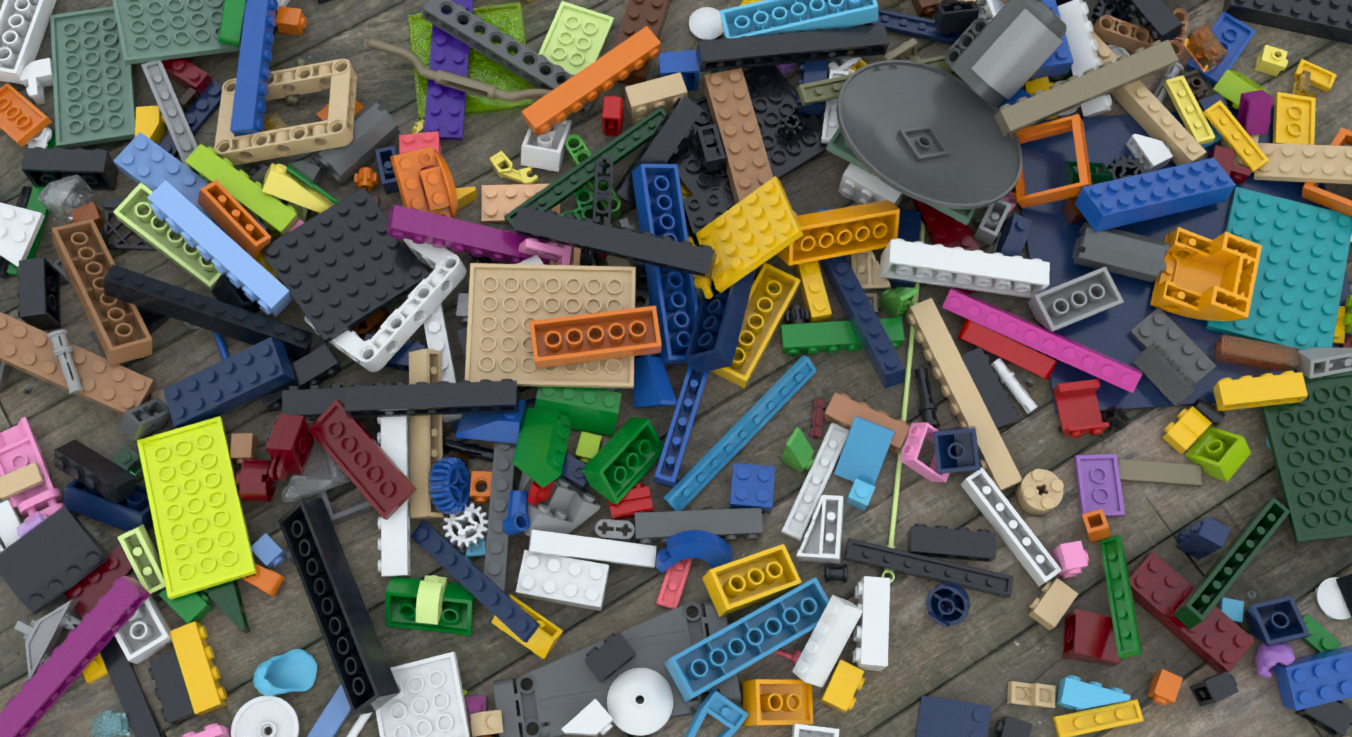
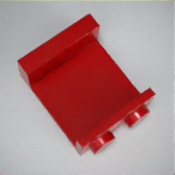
[1053,379,1109,438]

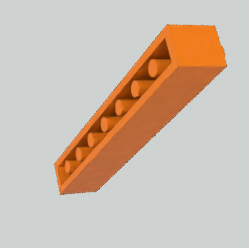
[522,26,661,137]

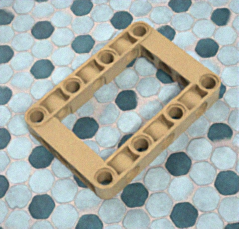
[214,59,357,165]

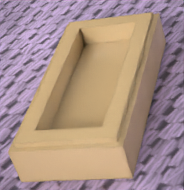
[0,462,45,500]

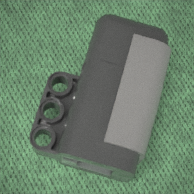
[945,0,1067,108]

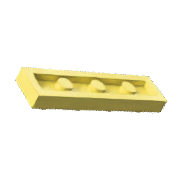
[1164,75,1216,145]

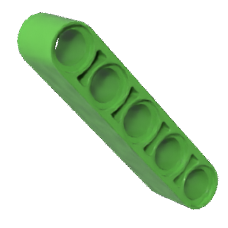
[565,134,621,220]

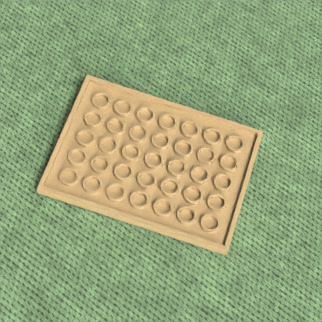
[465,263,636,388]

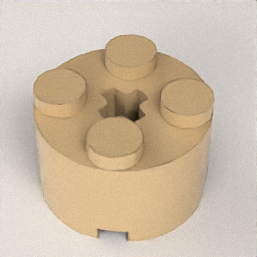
[1015,469,1064,516]

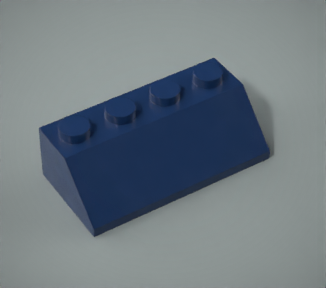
[63,479,153,531]

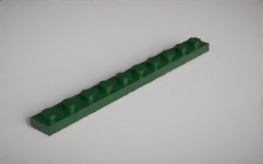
[504,107,667,229]

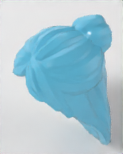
[253,649,318,697]

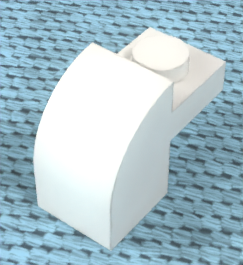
[20,58,53,105]

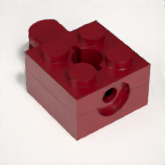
[266,414,315,481]

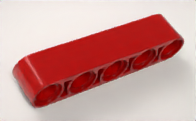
[957,319,1057,380]

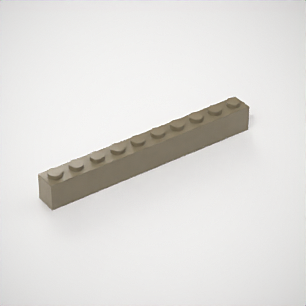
[994,40,1179,137]

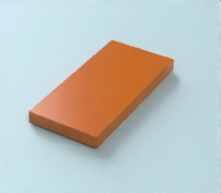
[0,83,52,147]

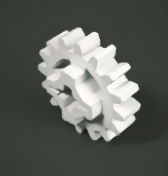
[443,503,488,549]

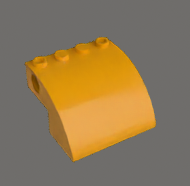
[1150,227,1262,321]

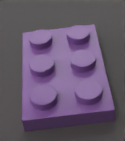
[1074,454,1125,518]

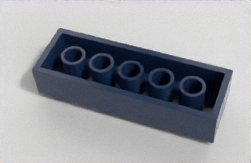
[685,269,756,374]
[163,337,295,428]

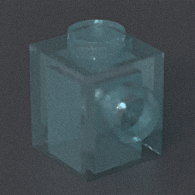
[91,710,130,737]

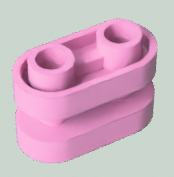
[18,488,64,522]

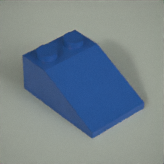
[456,400,526,444]

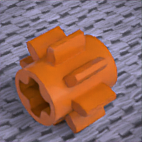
[354,167,379,191]

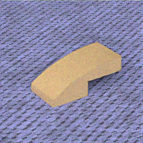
[1007,681,1056,708]

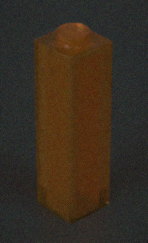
[1215,335,1300,372]

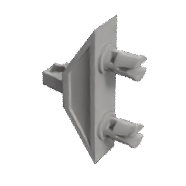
[14,600,82,680]

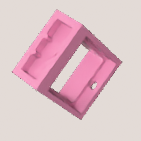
[899,423,949,482]

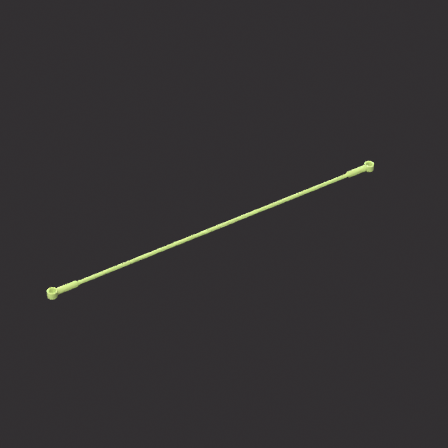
[881,220,925,583]

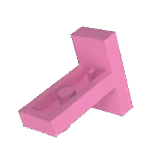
[518,238,572,265]

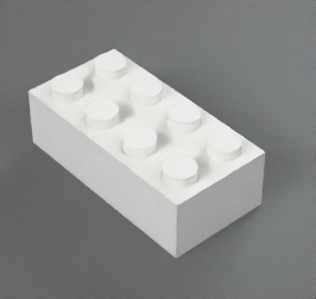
[516,550,610,611]
[852,576,890,671]

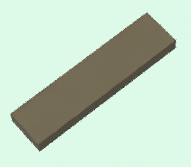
[1118,459,1202,487]

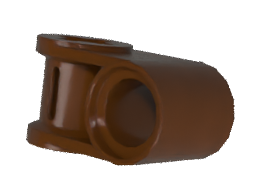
[353,308,390,341]

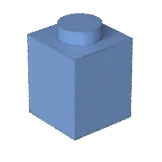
[251,533,286,570]

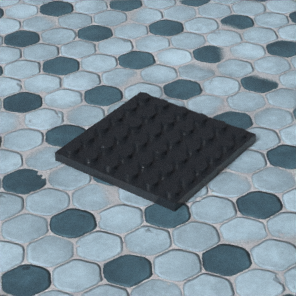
[260,187,430,343]

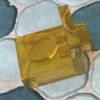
[1293,70,1319,98]

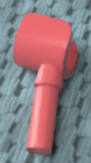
[774,649,802,665]

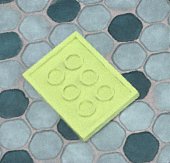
[538,1,614,75]

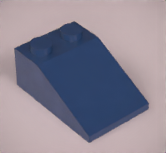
[915,696,991,737]

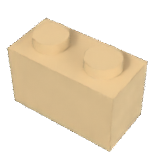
[1028,578,1078,630]

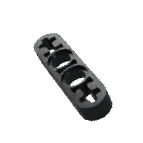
[592,157,613,224]

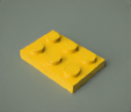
[1273,92,1316,145]

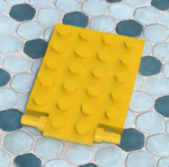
[688,176,803,299]

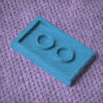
[834,416,895,486]

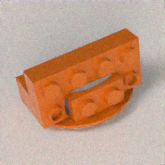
[390,146,458,218]

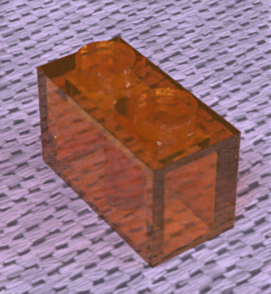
[1184,24,1228,73]

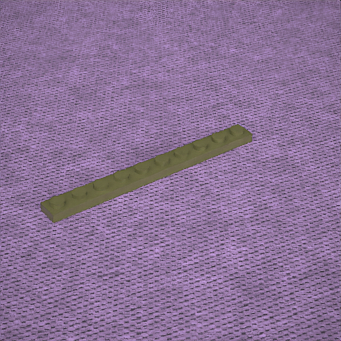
[797,55,956,106]

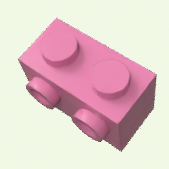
[1049,541,1089,579]

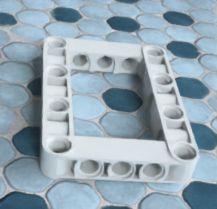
[305,238,467,372]

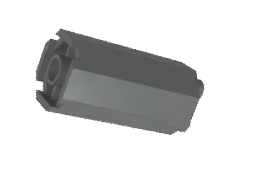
[312,101,400,184]
[1073,222,1169,282]

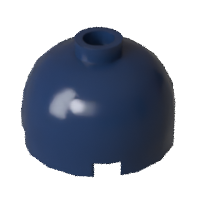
[925,582,970,627]

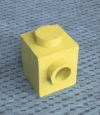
[1254,45,1288,76]

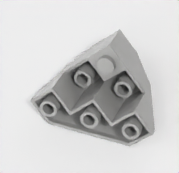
[518,471,601,536]

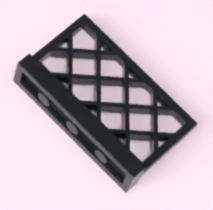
[102,199,158,251]

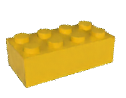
[702,544,802,618]

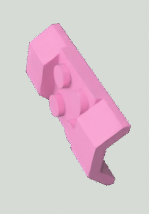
[0,417,54,509]

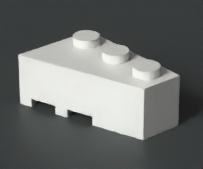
[796,495,844,564]

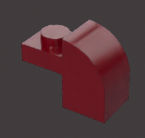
[1208,145,1251,184]

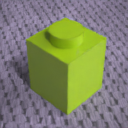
[575,432,602,464]

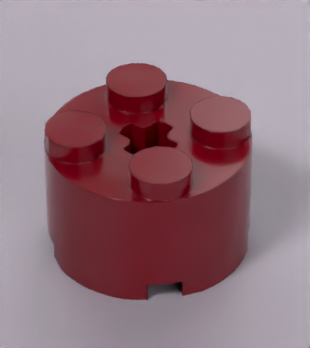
[236,458,276,502]

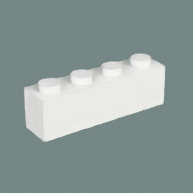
[792,595,863,688]

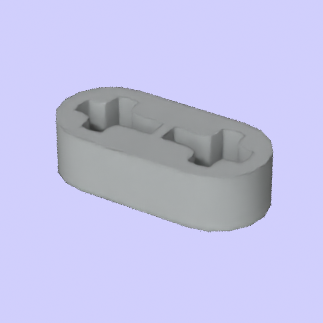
[595,519,635,541]

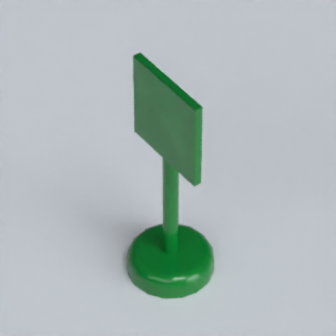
[287,162,340,204]

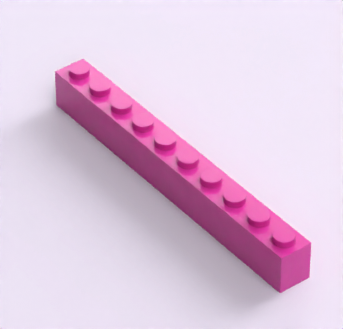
[942,287,1142,393]

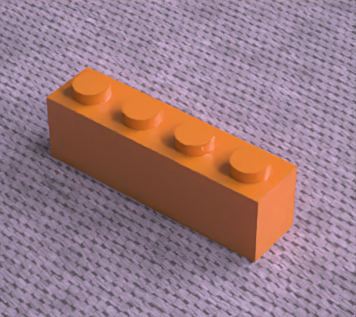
[198,180,271,259]

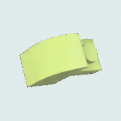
[416,575,447,625]

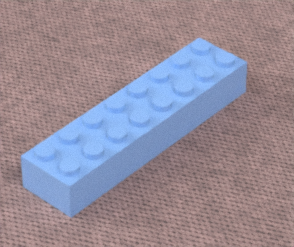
[147,180,293,318]

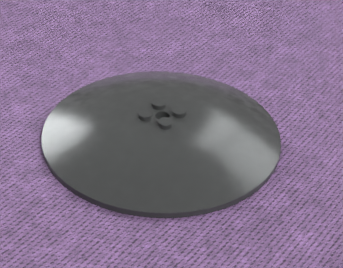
[836,60,1023,209]

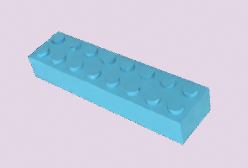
[720,0,878,39]

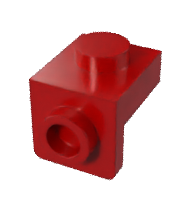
[527,481,555,505]

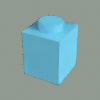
[845,478,875,511]

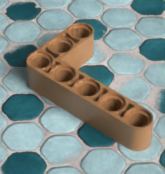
[1093,8,1188,57]

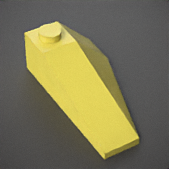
[262,163,335,213]

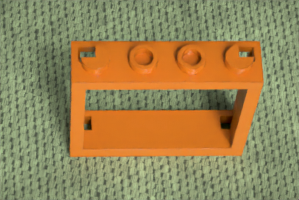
[1010,114,1092,209]
[1302,127,1352,217]

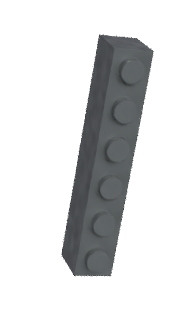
[635,508,763,545]

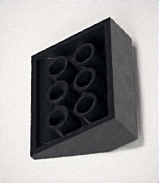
[0,505,109,615]

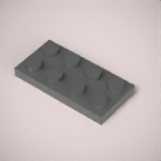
[1128,307,1216,393]

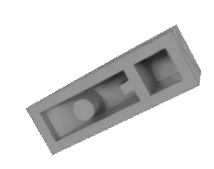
[1296,347,1352,379]

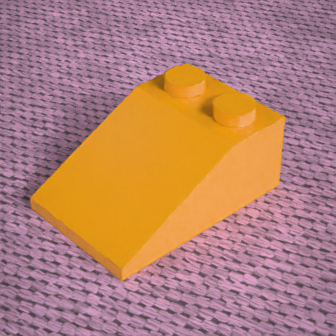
[742,679,814,726]

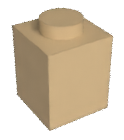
[470,710,503,737]

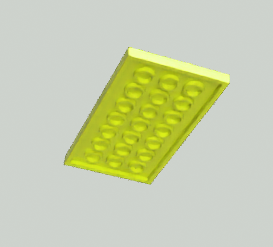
[137,416,257,600]

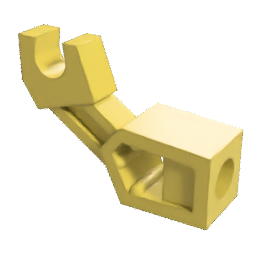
[490,151,539,184]

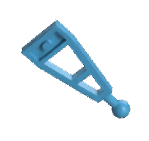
[684,688,749,737]

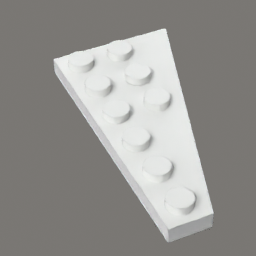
[0,203,45,268]

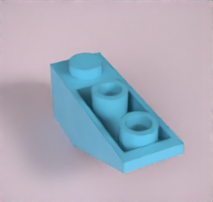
[1055,675,1131,711]

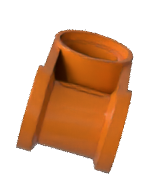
[243,563,285,597]

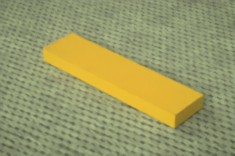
[1203,100,1269,173]
[1052,699,1144,737]

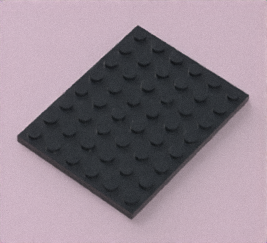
[667,65,828,210]

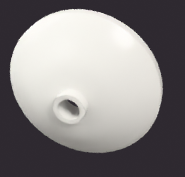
[607,668,673,736]
[231,696,299,737]

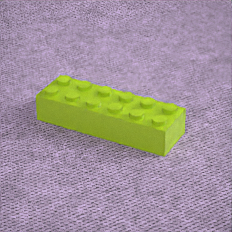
[185,144,300,238]

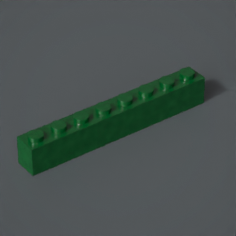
[1173,497,1290,629]

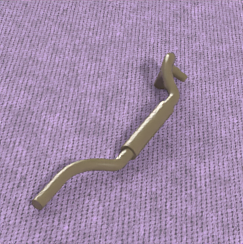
[368,38,552,103]

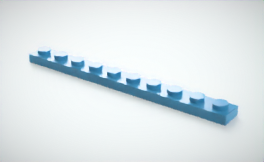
[663,355,817,511]

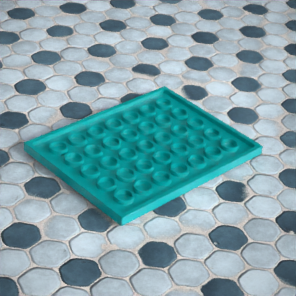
[1206,187,1352,352]

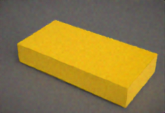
[1293,59,1337,92]

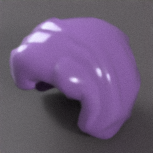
[1254,642,1295,678]

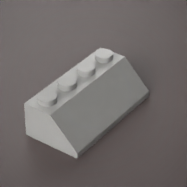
[1028,266,1124,332]

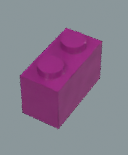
[1237,90,1273,136]

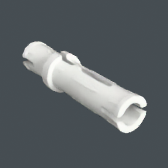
[991,358,1038,414]

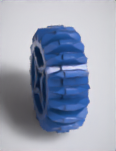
[428,457,471,514]

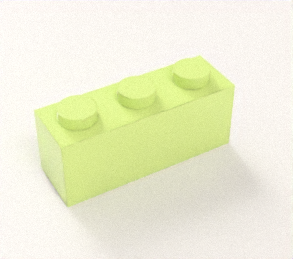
[117,524,166,594]

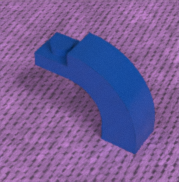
[656,530,733,573]

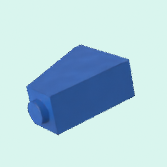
[633,354,677,408]

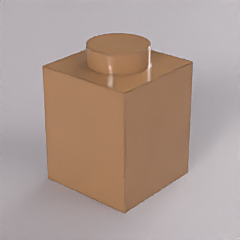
[230,433,258,466]

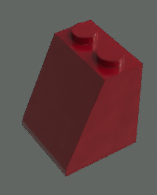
[1062,609,1123,666]

